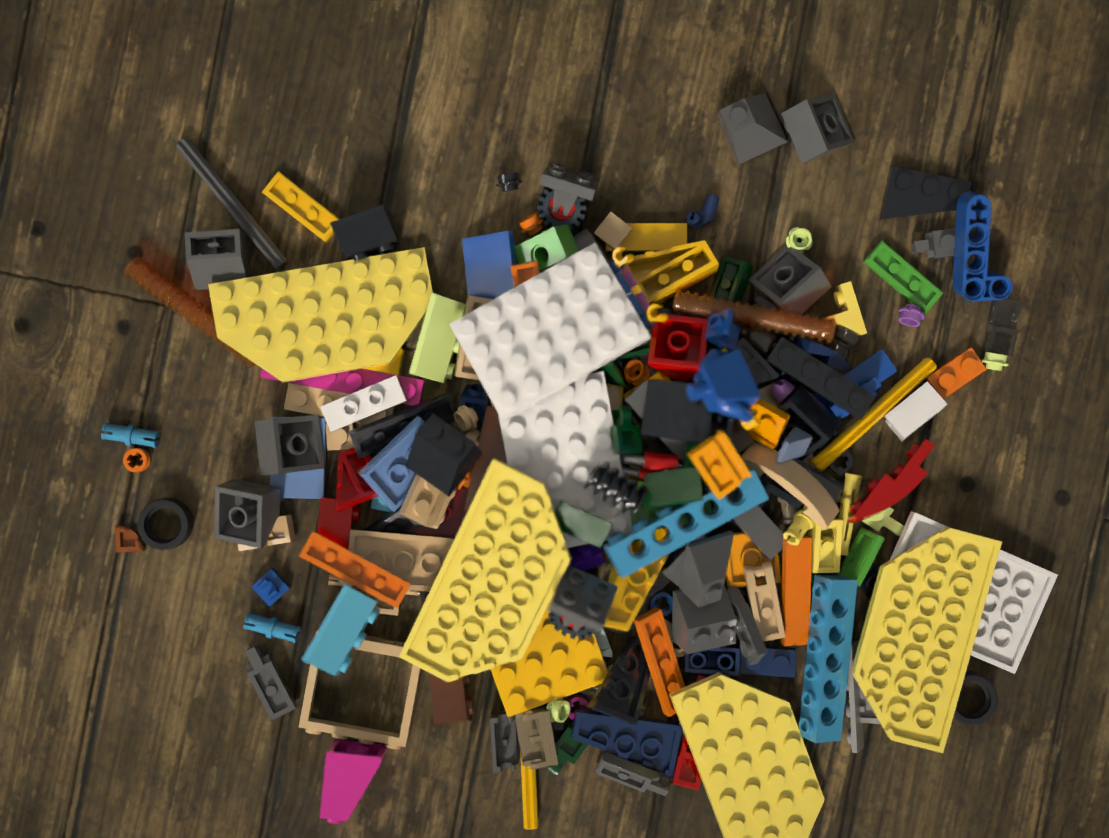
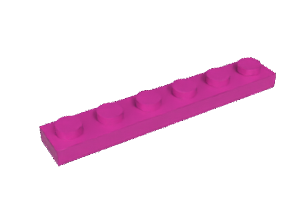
[260,368,425,406]

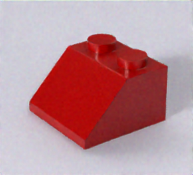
[648,313,709,382]

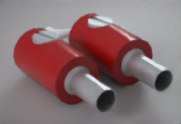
[621,451,684,482]

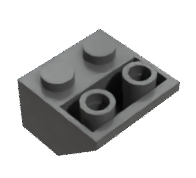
[185,229,250,290]

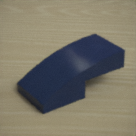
[793,336,850,371]

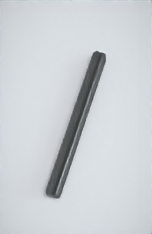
[176,137,287,269]

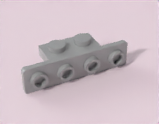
[846,641,880,753]

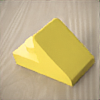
[823,281,867,336]
[806,519,843,573]

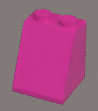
[320,739,388,824]

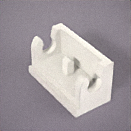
[884,381,947,442]

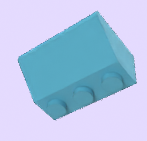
[302,585,380,676]

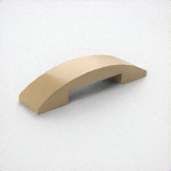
[740,443,839,530]

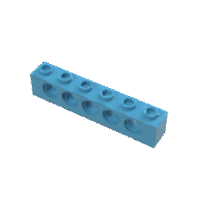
[602,468,769,578]
[799,575,858,743]

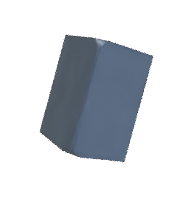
[776,427,813,463]

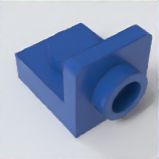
[705,309,740,353]

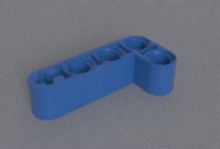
[952,191,1013,302]

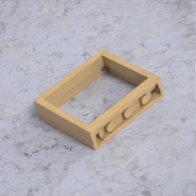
[299,629,422,749]

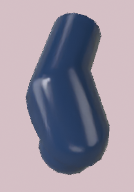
[686,195,720,229]

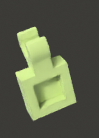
[862,507,904,536]

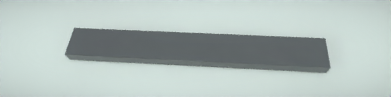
[624,381,783,560]

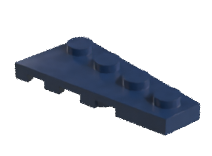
[571,709,682,777]

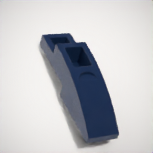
[685,644,796,677]

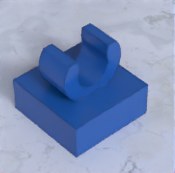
[252,568,291,607]

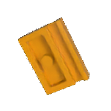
[748,398,790,450]
[687,430,752,500]

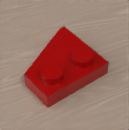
[336,447,378,512]

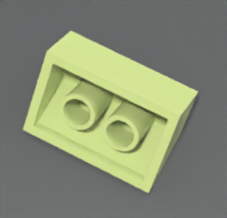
[409,293,466,384]

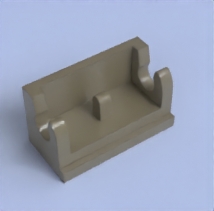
[514,706,558,769]

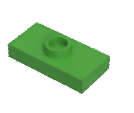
[837,527,885,587]

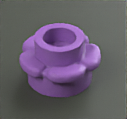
[898,304,925,327]

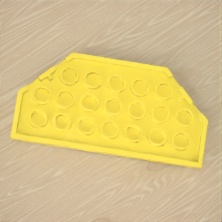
[208,247,433,383]
[399,458,571,682]
[851,527,1002,753]
[669,672,825,838]

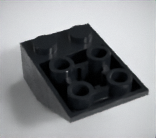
[640,379,734,444]

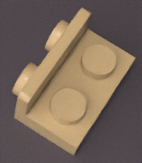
[399,474,457,529]

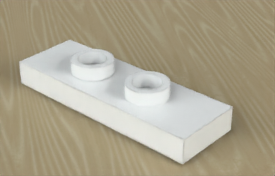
[320,376,407,432]

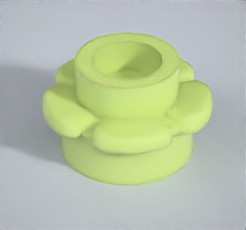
[786,227,813,253]
[981,352,1009,371]
[546,697,570,723]

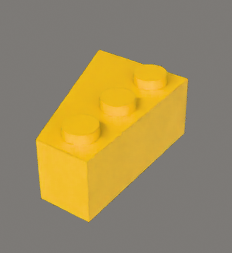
[622,240,719,306]

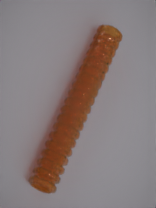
[124,256,256,368]
[672,289,836,343]

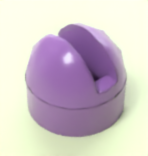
[771,379,795,403]

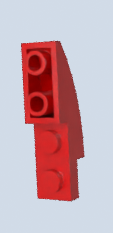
[848,439,935,524]

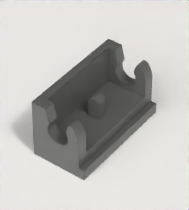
[490,711,521,773]

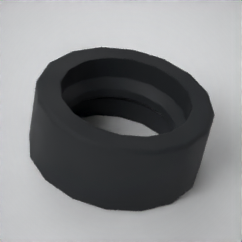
[137,498,194,550]
[953,671,998,726]

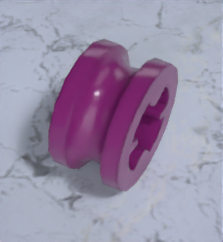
[567,694,590,720]

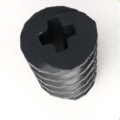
[583,461,648,516]

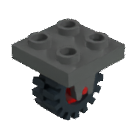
[537,163,599,230]
[548,565,618,640]

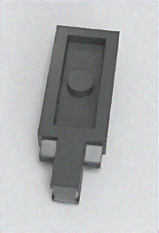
[911,227,976,259]
[245,644,297,720]
[595,751,672,796]

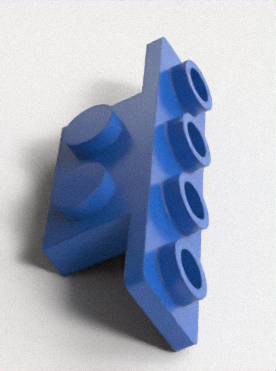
[814,350,897,418]

